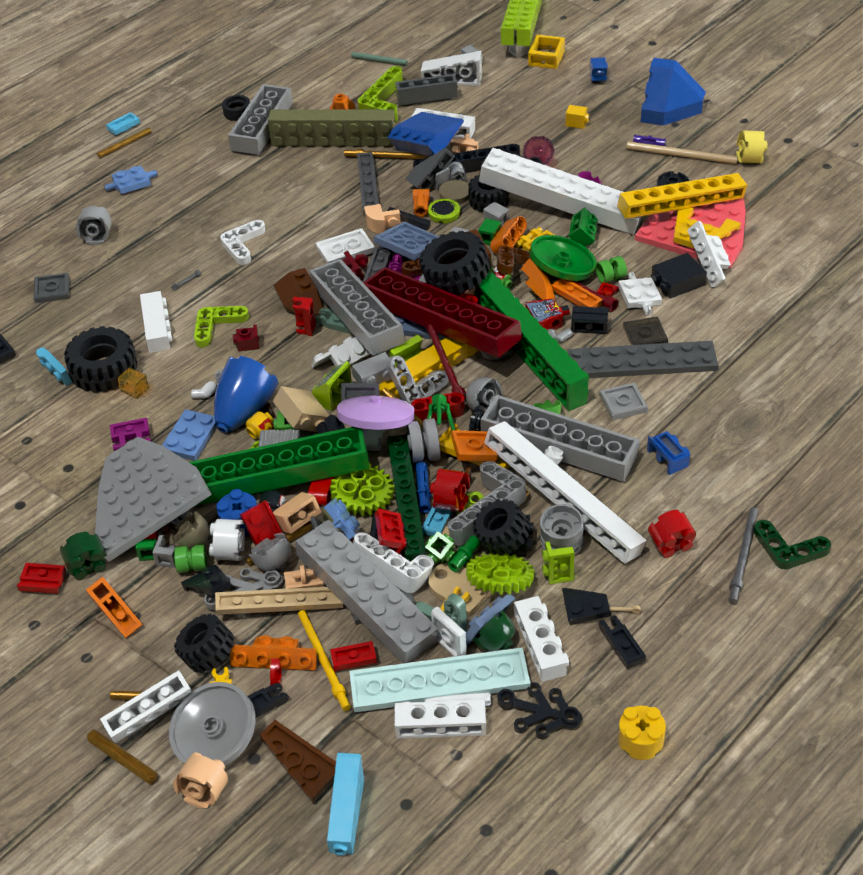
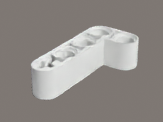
[353,532,434,593]

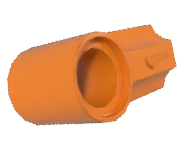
[413,189,430,217]

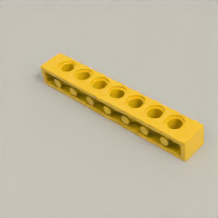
[617,173,747,219]

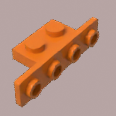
[230,635,317,670]

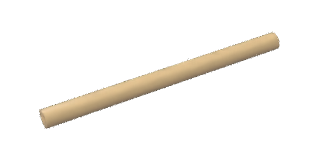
[626,141,738,165]

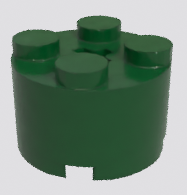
[60,532,107,580]

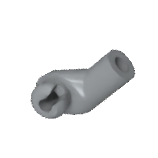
[547,328,573,342]

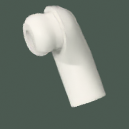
[191,381,217,399]

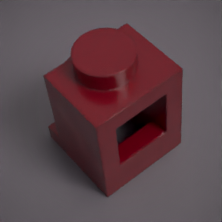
[232,324,260,352]

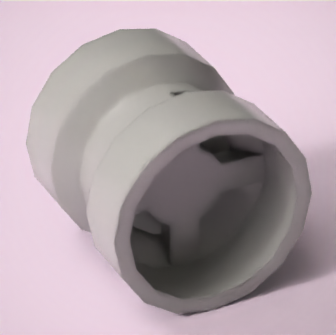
[448,162,466,181]

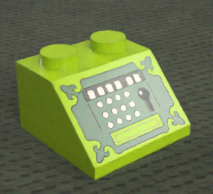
[312,361,352,412]

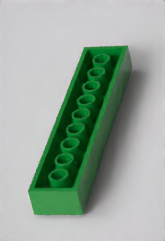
[474,272,589,412]
[189,427,370,506]

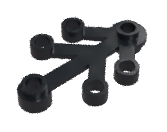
[497,682,582,740]

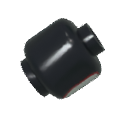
[259,491,286,512]

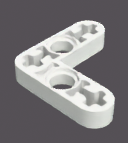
[220,220,266,265]

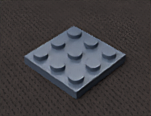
[374,222,439,260]

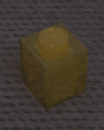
[117,367,149,399]

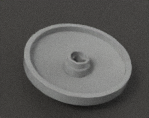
[169,682,256,766]

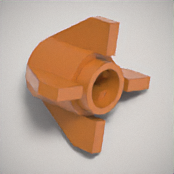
[329,93,355,110]

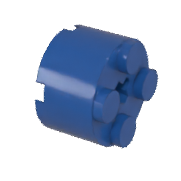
[216,489,257,536]

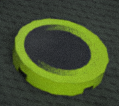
[428,199,460,223]

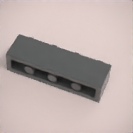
[395,74,458,106]

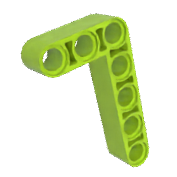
[358,66,403,123]

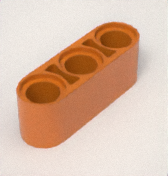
[490,216,527,254]

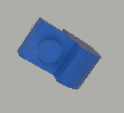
[590,57,608,82]

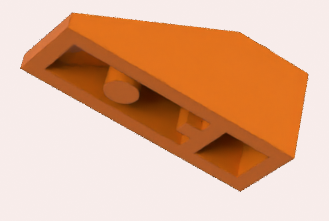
[86,577,143,638]

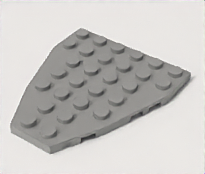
[95,437,212,562]

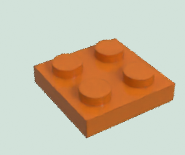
[451,430,497,462]

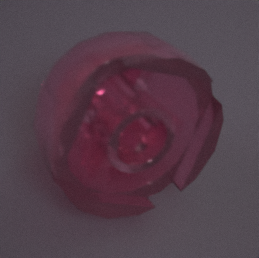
[523,136,555,166]

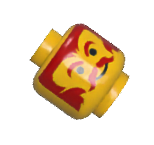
[245,412,274,439]

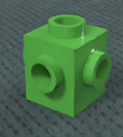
[425,531,456,564]

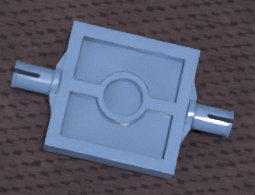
[104,166,158,194]
[324,498,360,540]

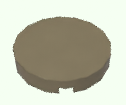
[439,180,469,204]

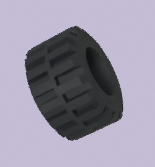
[468,175,509,212]
[473,499,530,556]
[174,613,234,673]

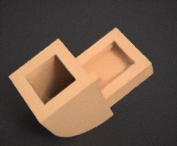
[364,204,401,233]

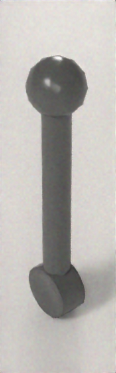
[171,270,201,291]

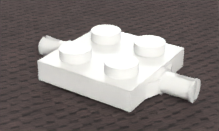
[618,272,662,315]

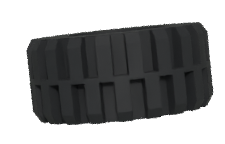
[419,231,490,295]
[64,326,137,392]

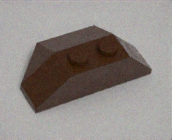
[273,268,323,317]

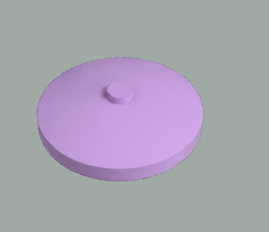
[337,396,414,430]

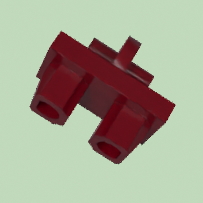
[342,250,369,280]

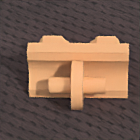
[450,134,479,154]
[284,565,324,589]

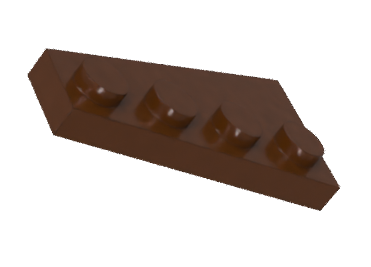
[260,720,336,803]

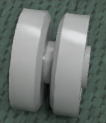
[407,418,440,464]

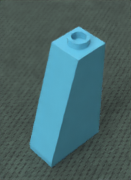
[327,753,364,856]

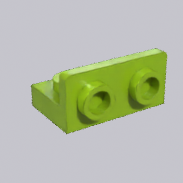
[542,541,574,585]

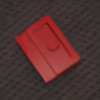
[239,500,283,546]
[17,563,67,594]

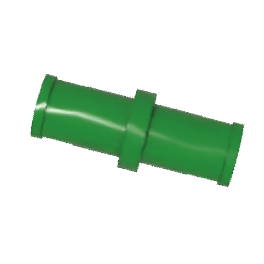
[448,535,481,573]

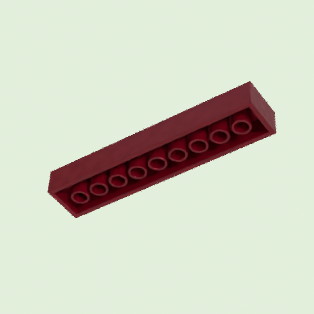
[363,267,522,358]

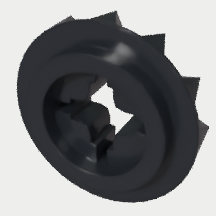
[469,405,485,431]

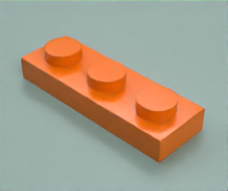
[551,278,603,307]

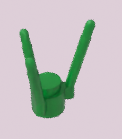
[427,394,455,430]

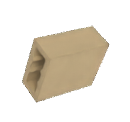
[273,386,329,432]

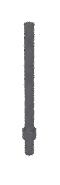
[728,507,758,604]

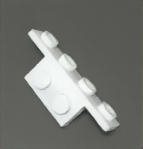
[687,221,731,287]
[311,337,370,368]

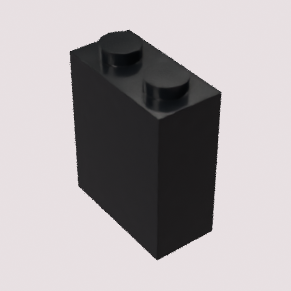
[651,253,707,299]

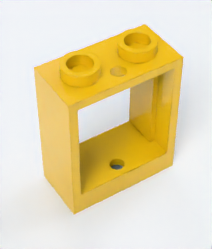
[528,35,565,69]

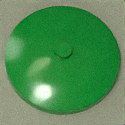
[529,235,597,281]

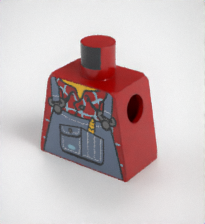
[525,299,570,330]

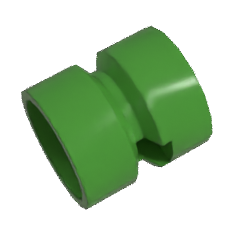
[595,256,627,283]
[174,544,207,573]

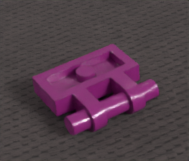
[110,418,151,451]

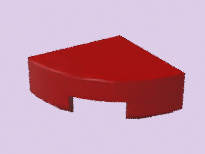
[597,282,619,297]
[270,658,282,685]

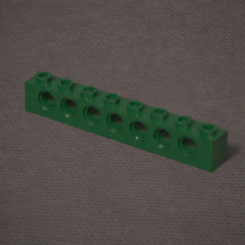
[387,434,426,562]

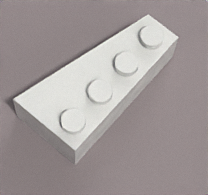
[421,51,482,86]

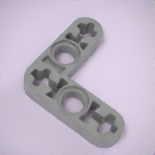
[386,356,448,404]

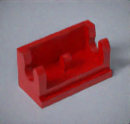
[292,297,316,337]

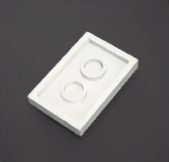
[316,228,375,264]

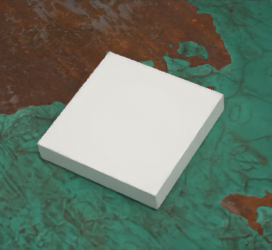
[431,606,466,657]

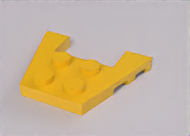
[673,207,741,249]

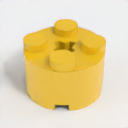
[618,706,666,760]

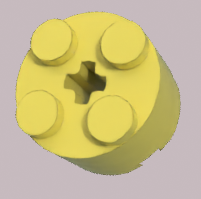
[736,130,767,164]

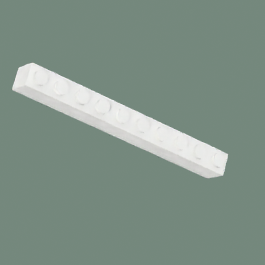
[484,421,647,564]

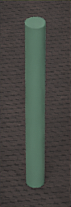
[351,52,408,66]

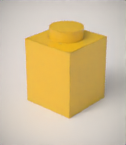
[565,105,589,129]

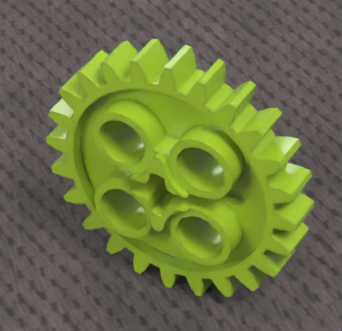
[330,463,394,517]
[466,552,534,595]

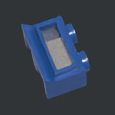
[647,431,690,475]

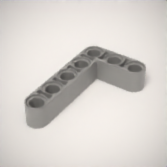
[448,461,527,546]

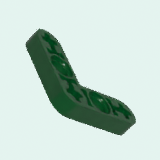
[754,520,831,570]

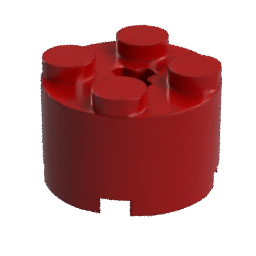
[430,468,470,512]
[648,510,696,558]

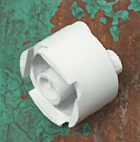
[209,519,245,561]

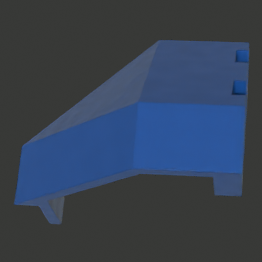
[641,58,706,126]

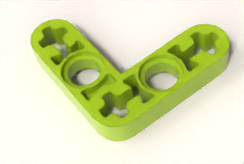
[194,306,249,348]

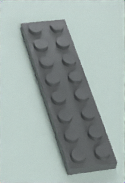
[567,341,719,378]

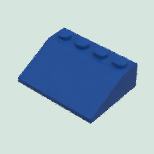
[388,112,464,156]

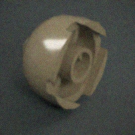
[170,511,210,549]

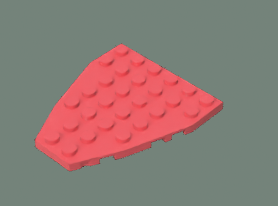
[635,198,746,269]

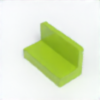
[389,335,423,367]

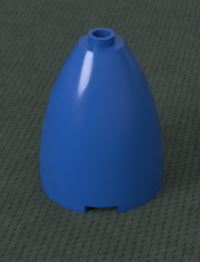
[214,356,278,433]

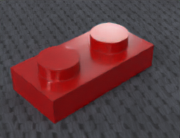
[330,641,377,672]

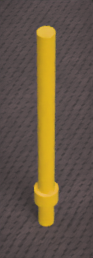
[298,610,351,711]

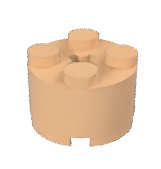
[173,752,228,809]

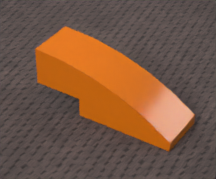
[520,258,555,300]

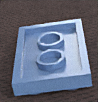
[162,409,217,461]

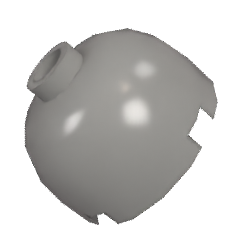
[466,377,502,412]
[249,533,291,572]

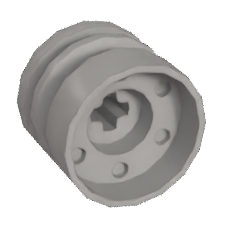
[540,504,583,556]

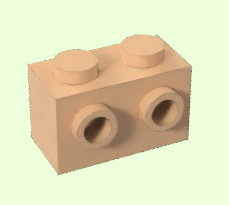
[273,492,321,534]

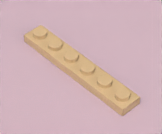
[215,587,343,615]

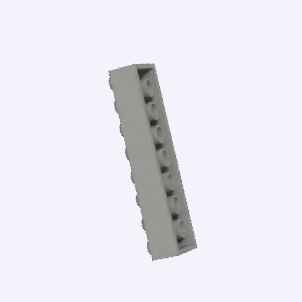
[309,259,405,356]
[480,395,639,482]
[296,519,438,664]

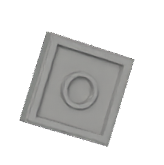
[599,383,648,421]

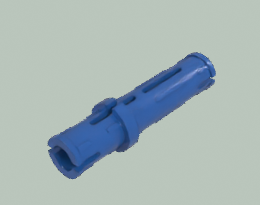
[415,462,432,513]

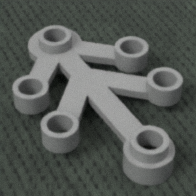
[204,568,283,619]

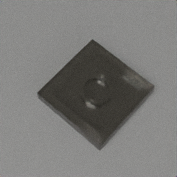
[623,316,668,345]

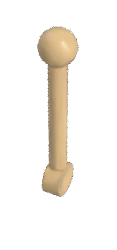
[610,605,641,614]

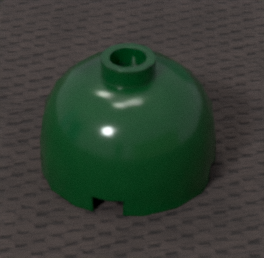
[472,611,515,652]

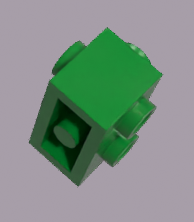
[568,207,598,247]

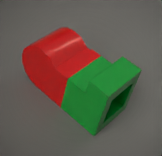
[136,530,158,561]

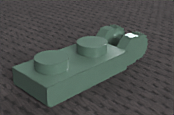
[315,308,354,335]

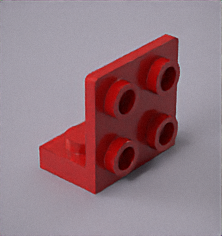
[375,509,406,554]

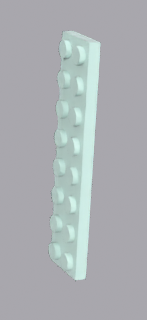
[349,647,530,712]

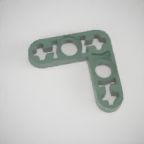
[415,594,467,632]

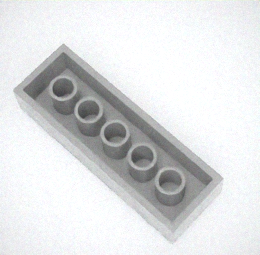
[228,84,293,155]

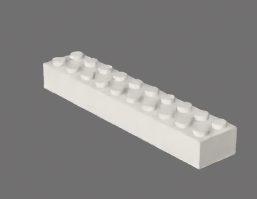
[479,148,643,235]

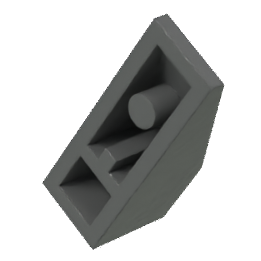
[406,148,455,189]

